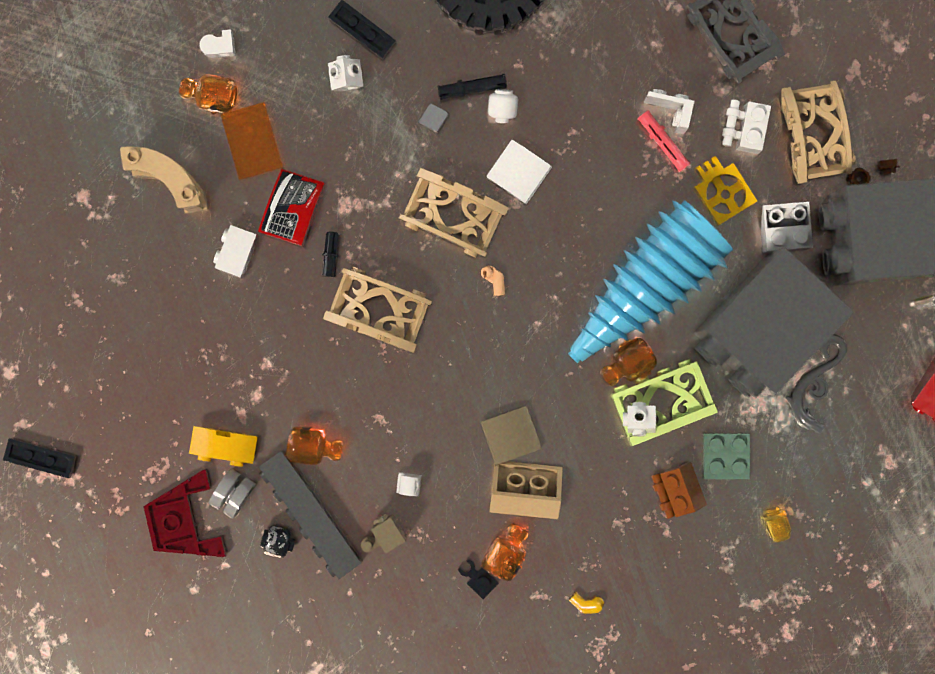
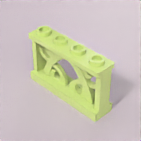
[611,359,718,446]

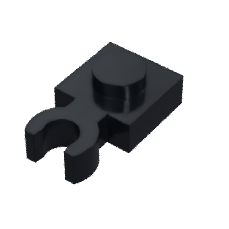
[458,558,499,599]

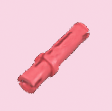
[638,110,691,172]

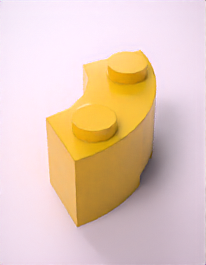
[189,426,257,467]

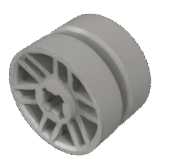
[209,468,256,519]

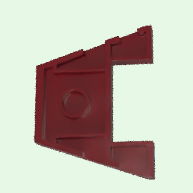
[143,469,227,557]

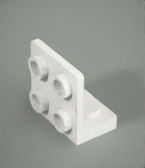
[644,89,694,134]

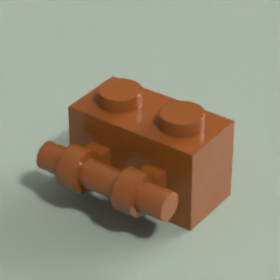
[651,462,707,519]

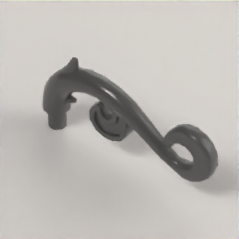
[786,334,847,433]

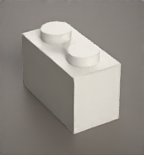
[213,225,259,278]

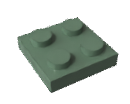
[703,433,750,479]

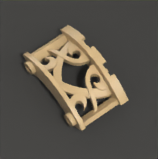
[781,80,856,184]
[120,147,209,214]
[399,168,509,258]
[323,267,432,353]

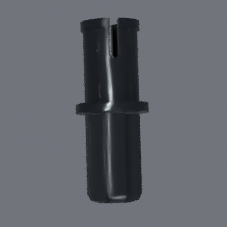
[321,231,340,277]

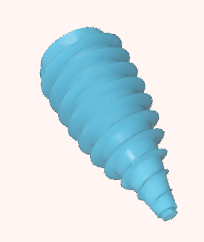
[568,200,733,363]

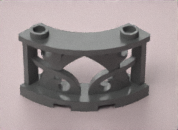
[686,0,785,84]

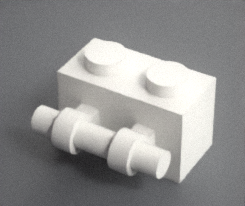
[722,100,771,154]

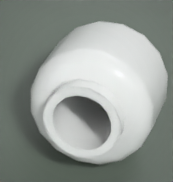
[488,89,518,123]

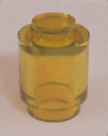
[763,507,792,542]

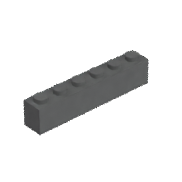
[259,450,363,579]

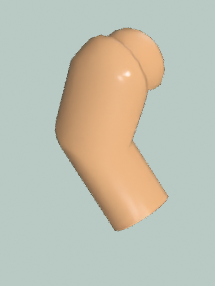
[481,265,505,296]

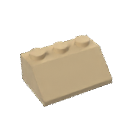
[490,461,563,519]

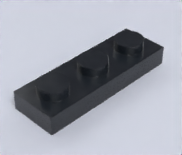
[328,0,396,60]
[3,438,77,478]

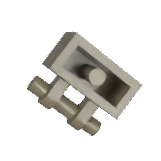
[361,514,407,554]

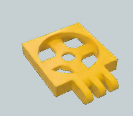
[694,156,757,226]

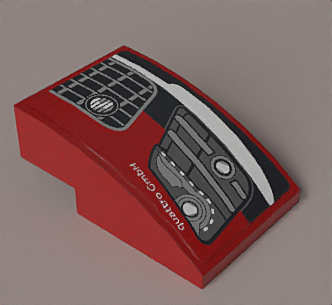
[258,169,325,247]

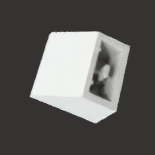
[761,202,813,253]

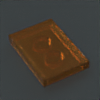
[220,102,283,181]

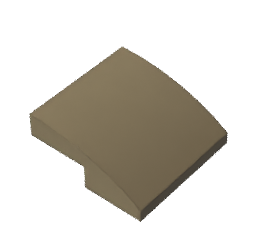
[480,406,542,465]

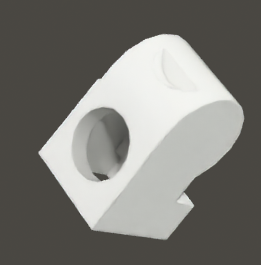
[200,29,236,58]
[396,473,422,496]

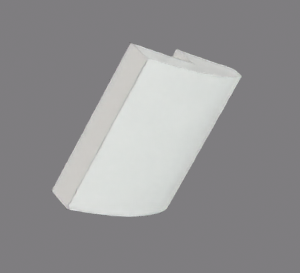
[486,140,552,204]

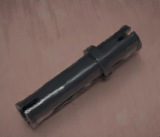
[437,73,507,100]

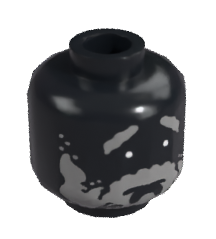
[260,526,295,558]

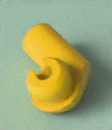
[569,592,604,614]

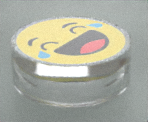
[914,294,935,309]

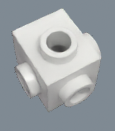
[328,55,363,91]
[623,402,656,437]

